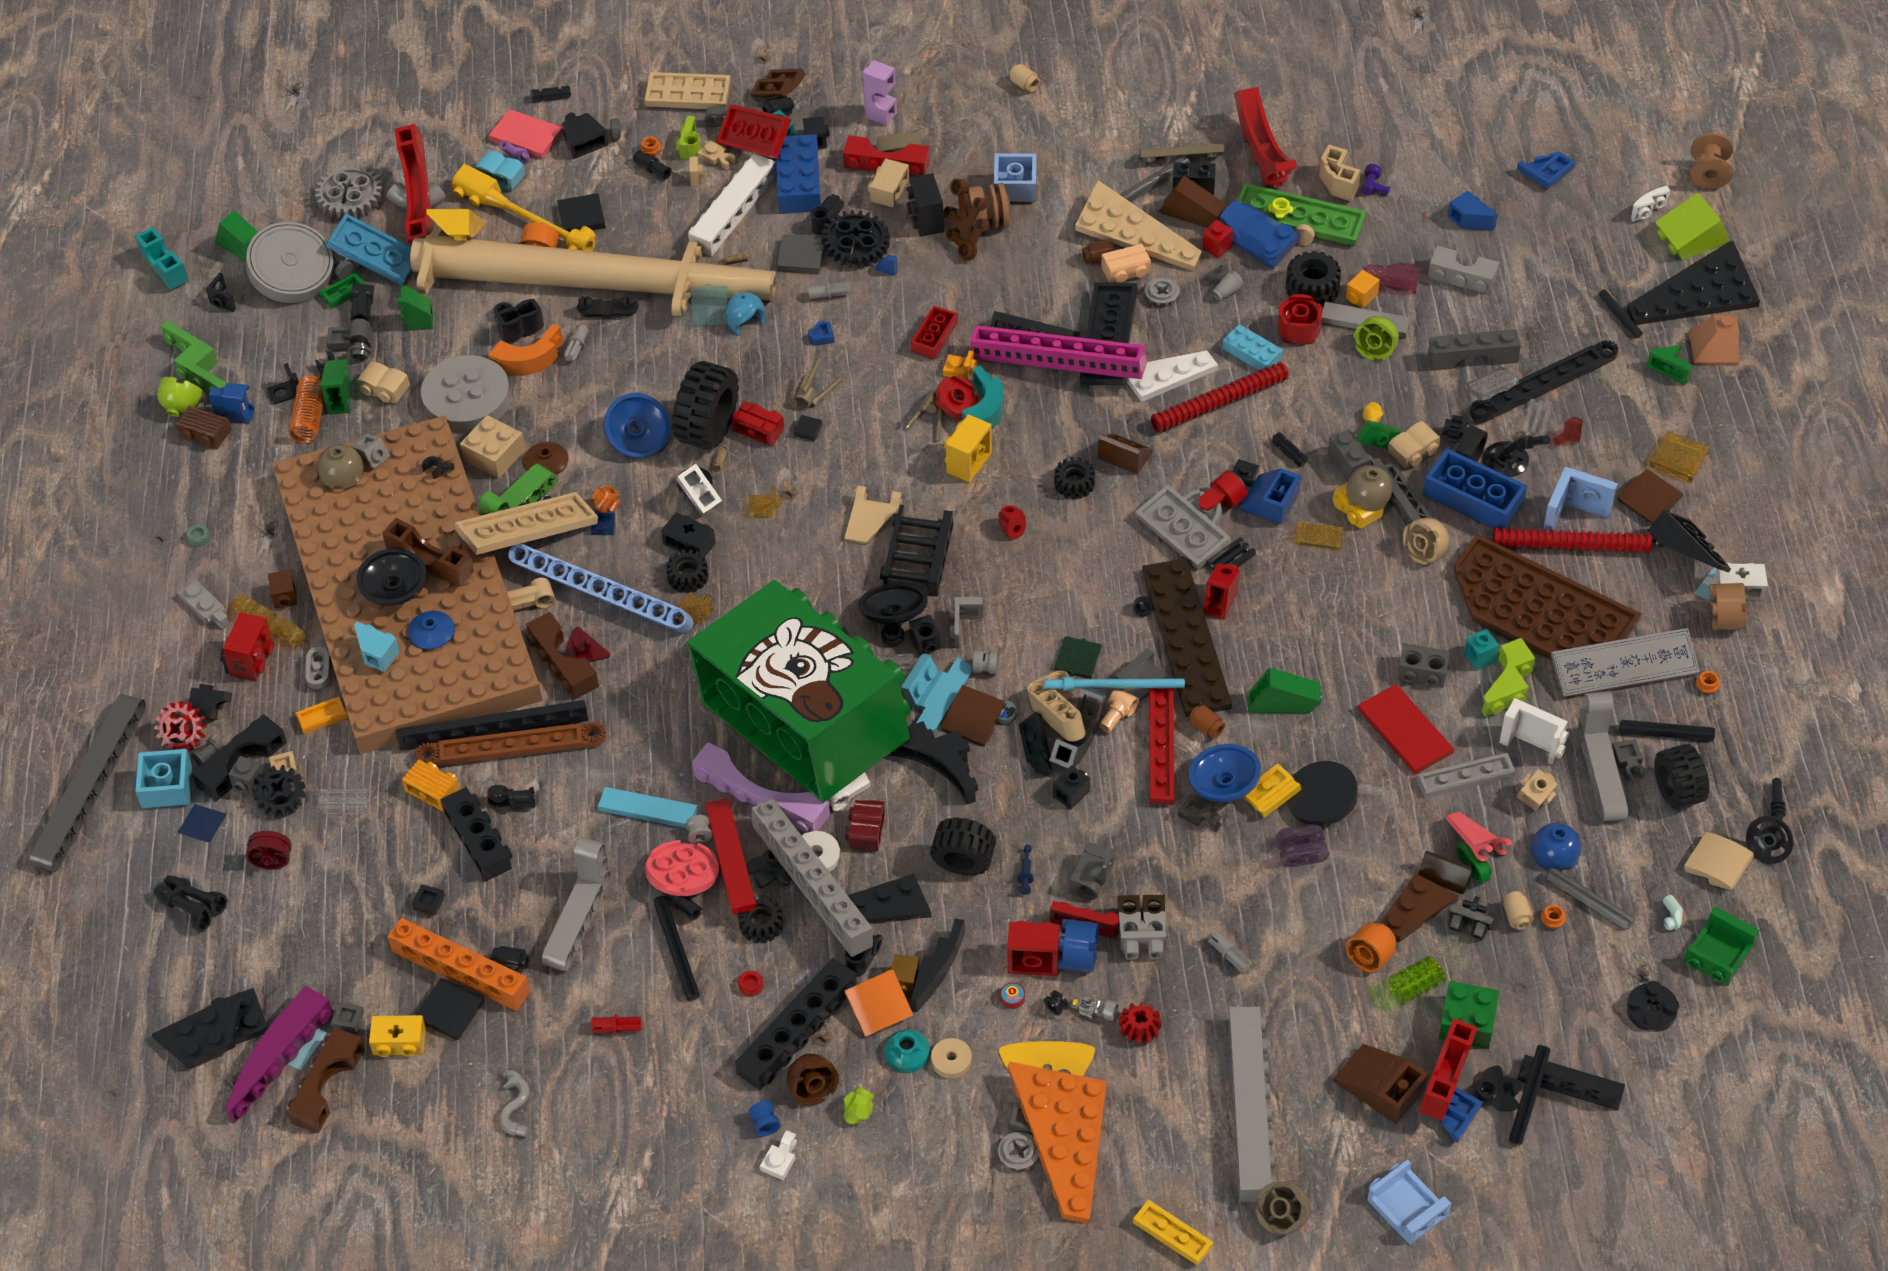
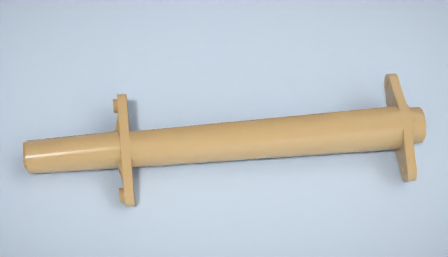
[410,225,776,316]

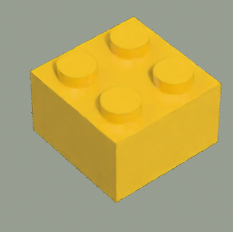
[944,414,992,483]

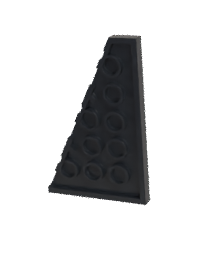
[1627,241,1760,325]

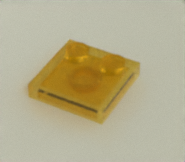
[1650,431,1710,483]

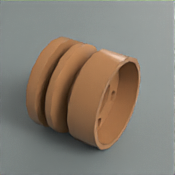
[966,183,1010,231]

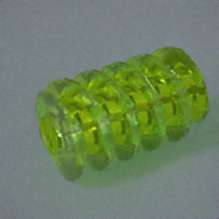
[1389,956,1446,1005]

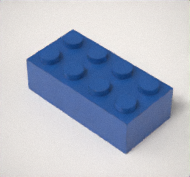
[776,134,821,214]
[1423,449,1528,530]

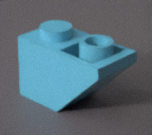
[354,621,400,672]

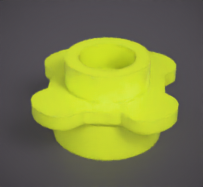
[1268,198,1293,219]

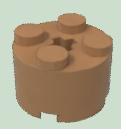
[1709,583,1747,631]

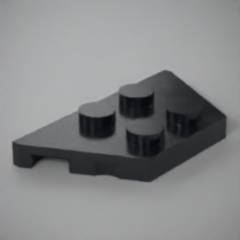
[152,992,244,1069]

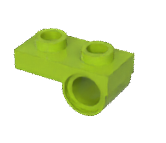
[676,115,701,160]

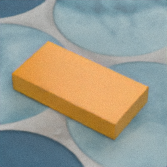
[295,696,348,735]

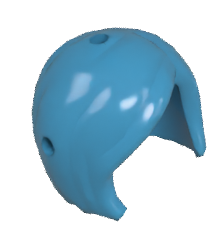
[725,292,766,335]

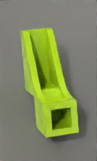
[1482,638,1535,717]

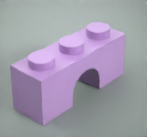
[862,60,897,126]

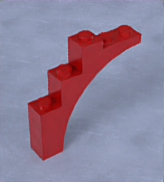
[1234,87,1297,189]

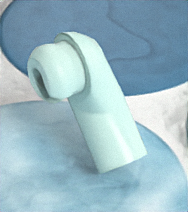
[1663,895,1683,931]

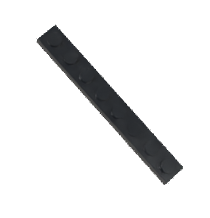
[396,700,588,750]

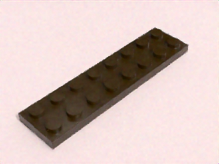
[1142,558,1232,717]

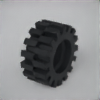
[1054,457,1095,500]
[666,550,709,593]
[738,895,783,943]

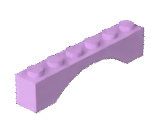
[692,742,830,833]

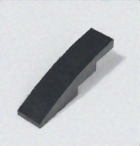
[911,918,965,1012]

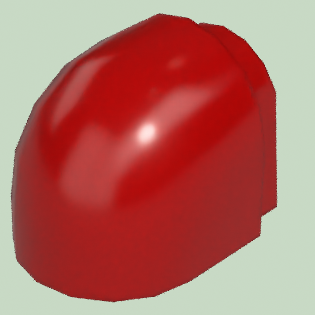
[998,505,1026,539]

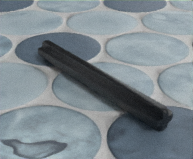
[653,896,700,1001]

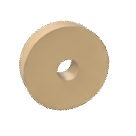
[931,1038,972,1079]

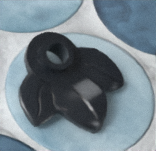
[746,849,792,889]
[1473,1065,1522,1112]

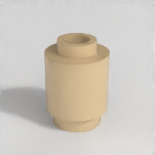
[1010,64,1040,92]
[1503,891,1534,930]

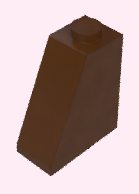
[1158,176,1226,228]

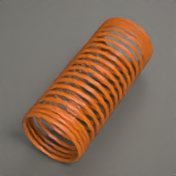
[289,376,324,443]

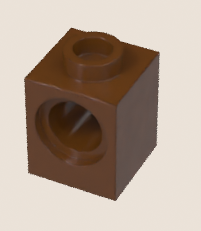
[268,569,297,609]

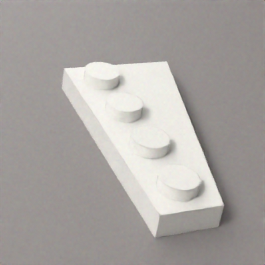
[1125,350,1218,402]

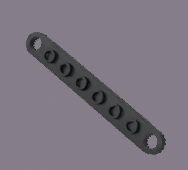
[1470,340,1618,422]

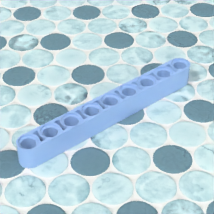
[508,544,694,633]

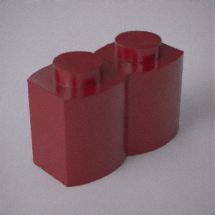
[845,799,885,851]

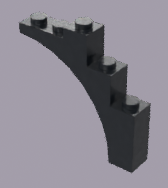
[887,721,978,804]

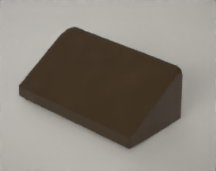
[1418,851,1472,894]

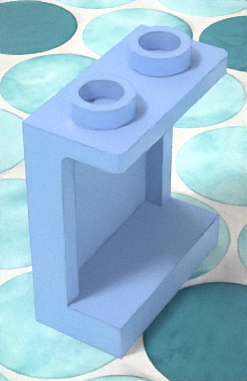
[1367,1160,1452,1245]

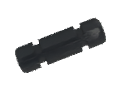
[531,86,571,102]
[1272,432,1308,467]

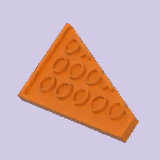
[1007,1061,1107,1224]

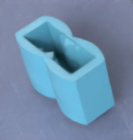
[475,151,525,191]

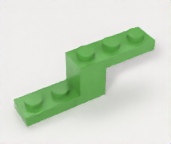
[161,321,226,393]

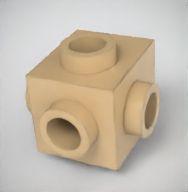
[1517,769,1558,812]

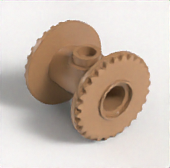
[1690,133,1733,189]

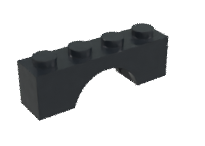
[192,714,287,802]

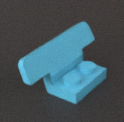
[901,654,972,733]

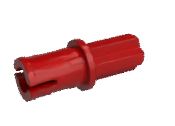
[591,1014,642,1035]

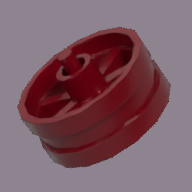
[245,831,292,870]

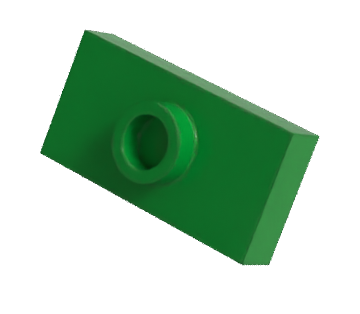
[1356,420,1403,450]

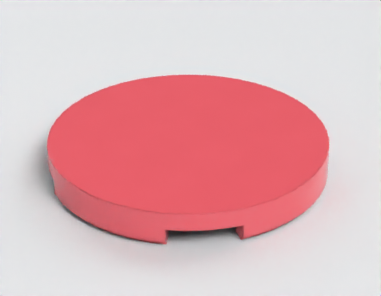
[645,840,719,896]

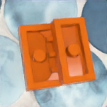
[844,969,913,1038]

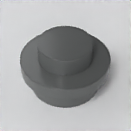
[349,342,371,360]

